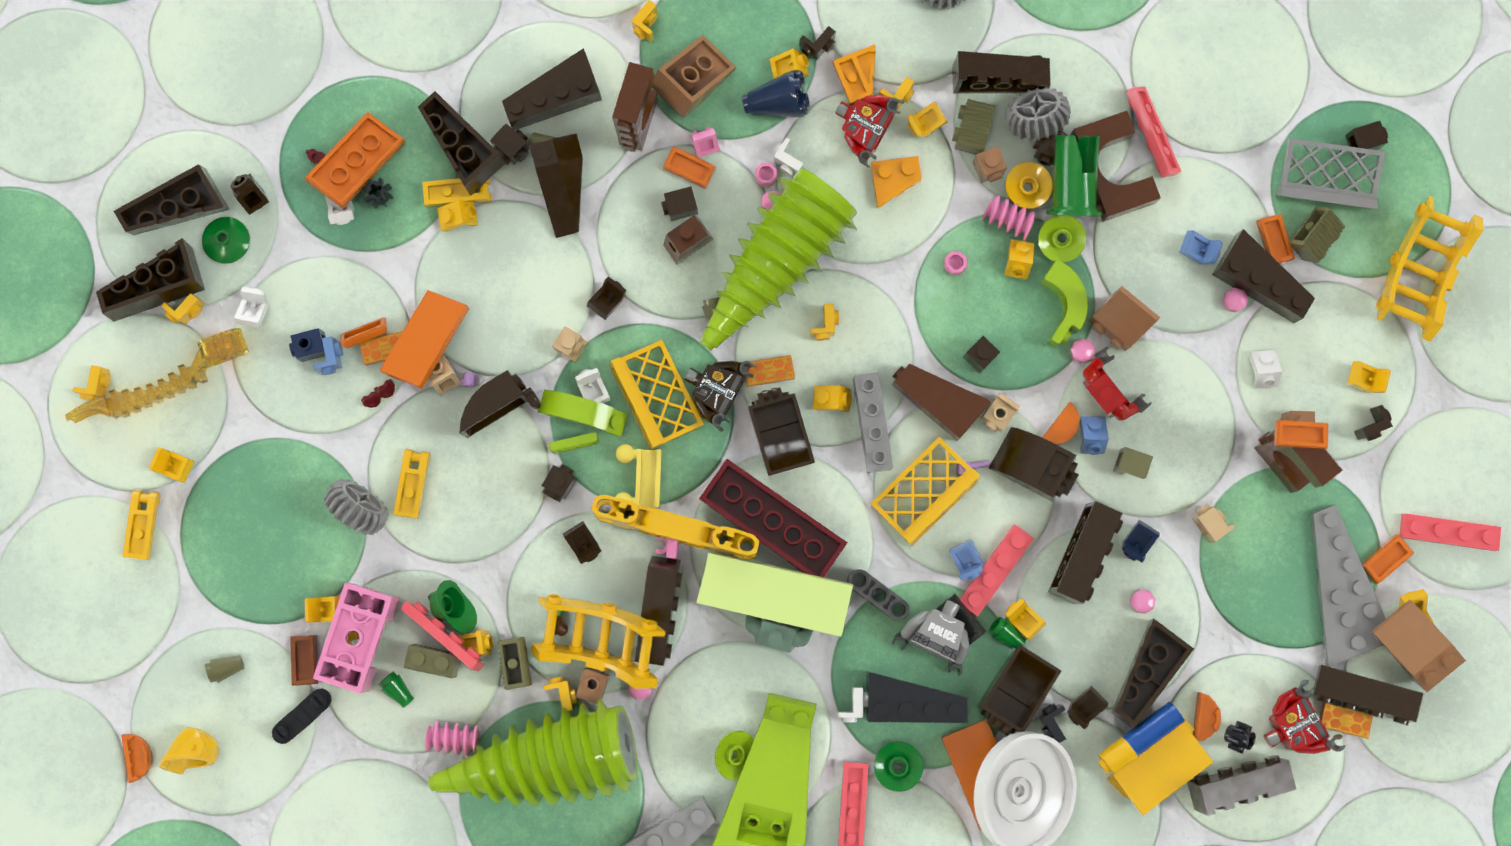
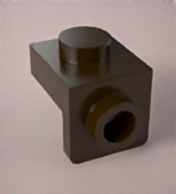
[799,26,836,60]
[587,277,626,320]
[1354,405,1393,441]
[563,521,601,564]
[1067,686,1109,730]

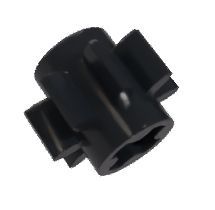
[362,178,394,209]
[1224,721,1256,754]

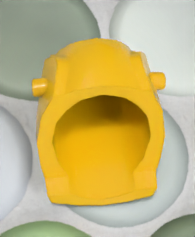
[159,727,220,775]

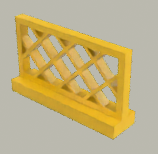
[609,340,704,450]
[870,437,981,546]

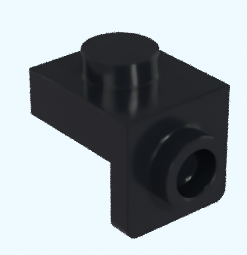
[1039,703,1066,743]

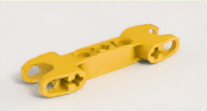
[591,495,760,560]

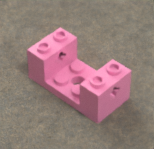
[313,583,400,693]

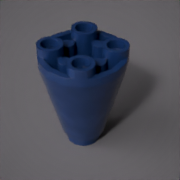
[742,70,810,118]

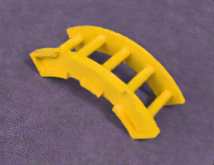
[1375,195,1484,342]
[531,594,665,689]

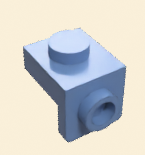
[1179,230,1223,264]
[313,336,343,375]
[1080,416,1109,455]
[949,539,985,581]

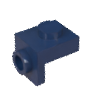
[1122,520,1160,563]

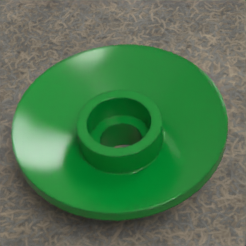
[202,217,250,264]
[874,741,923,792]

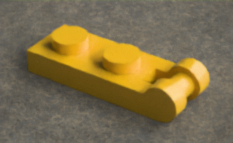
[422,178,492,207]
[393,449,431,519]
[122,490,161,560]

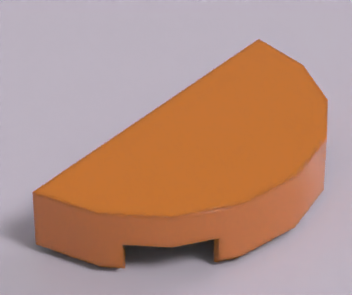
[1042,402,1080,445]
[1193,692,1221,741]
[121,734,152,783]

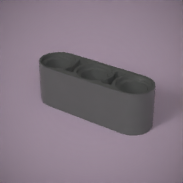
[847,569,910,621]

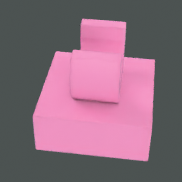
[691,127,720,158]
[655,537,679,559]

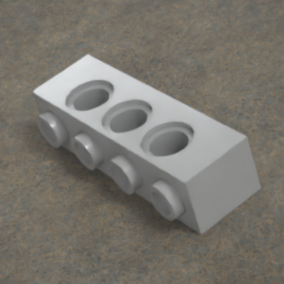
[853,372,893,474]

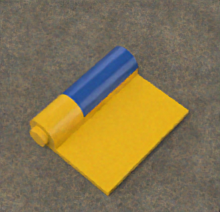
[1097,702,1214,816]

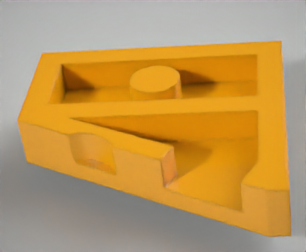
[832,44,876,106]
[871,156,921,208]

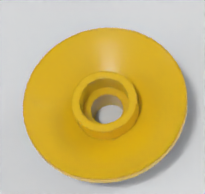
[1005,162,1053,209]

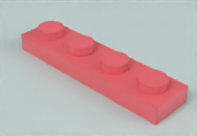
[1126,87,1182,177]
[1399,513,1501,551]
[959,524,1034,617]
[400,601,485,672]
[838,761,869,846]

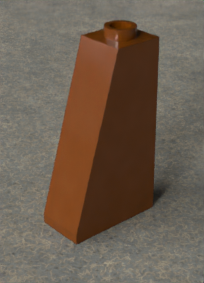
[892,364,991,441]

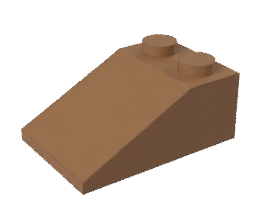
[651,35,736,118]
[1089,286,1160,351]
[1372,600,1466,692]

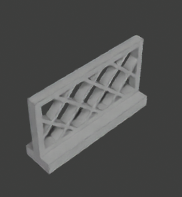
[1276,138,1386,209]

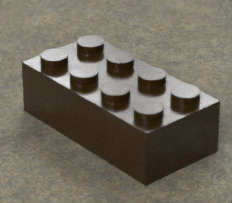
[1048,501,1123,604]

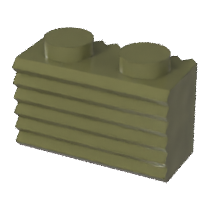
[952,99,995,155]
[1289,206,1345,263]
[497,637,532,690]
[404,644,460,678]

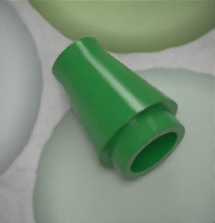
[989,617,1026,649]
[378,671,414,708]

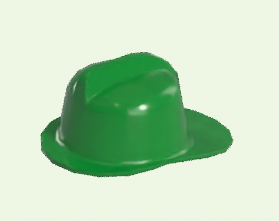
[428,580,477,634]

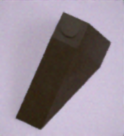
[529,133,583,238]

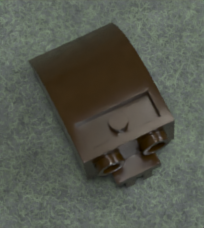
[459,370,541,438]
[748,387,815,476]
[989,427,1079,502]
[977,644,1061,736]

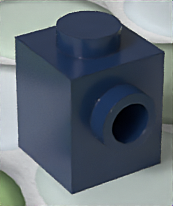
[289,328,326,362]

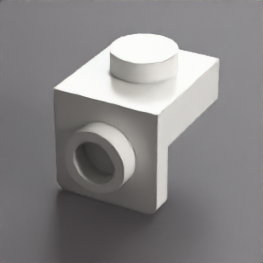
[772,137,803,176]
[325,196,354,225]
[234,287,269,328]
[1249,350,1283,389]
[575,368,610,404]
[837,687,868,722]

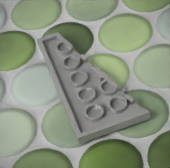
[1310,505,1386,667]

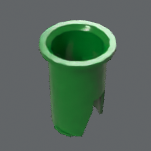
[1046,135,1102,216]

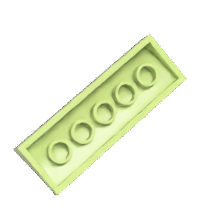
[696,551,854,637]

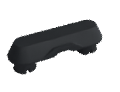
[272,688,332,744]

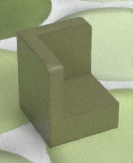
[1113,447,1153,479]

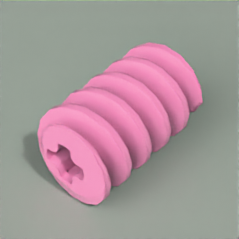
[981,195,1035,241]
[425,720,480,756]

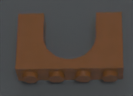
[612,62,658,152]
[1069,111,1161,222]
[1254,430,1343,493]

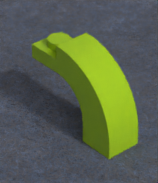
[1041,259,1088,348]
[538,389,628,437]

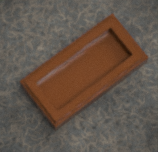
[290,635,318,686]

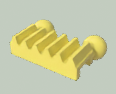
[615,444,662,508]

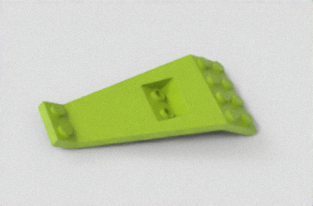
[712,693,816,846]

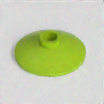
[1038,215,1087,262]
[715,730,754,780]

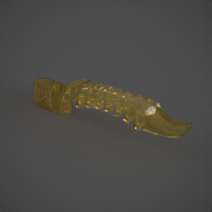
[65,328,249,423]

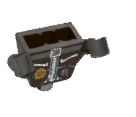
[684,361,757,432]

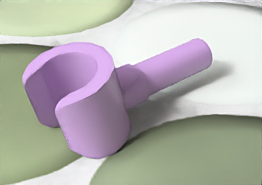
[458,372,478,388]
[956,460,990,476]

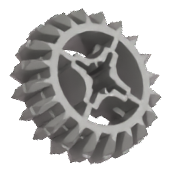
[1005,87,1071,141]
[324,479,389,535]

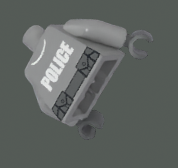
[892,600,970,676]

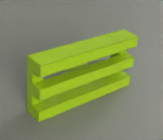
[548,432,600,454]

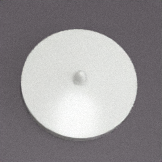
[974,731,1077,846]

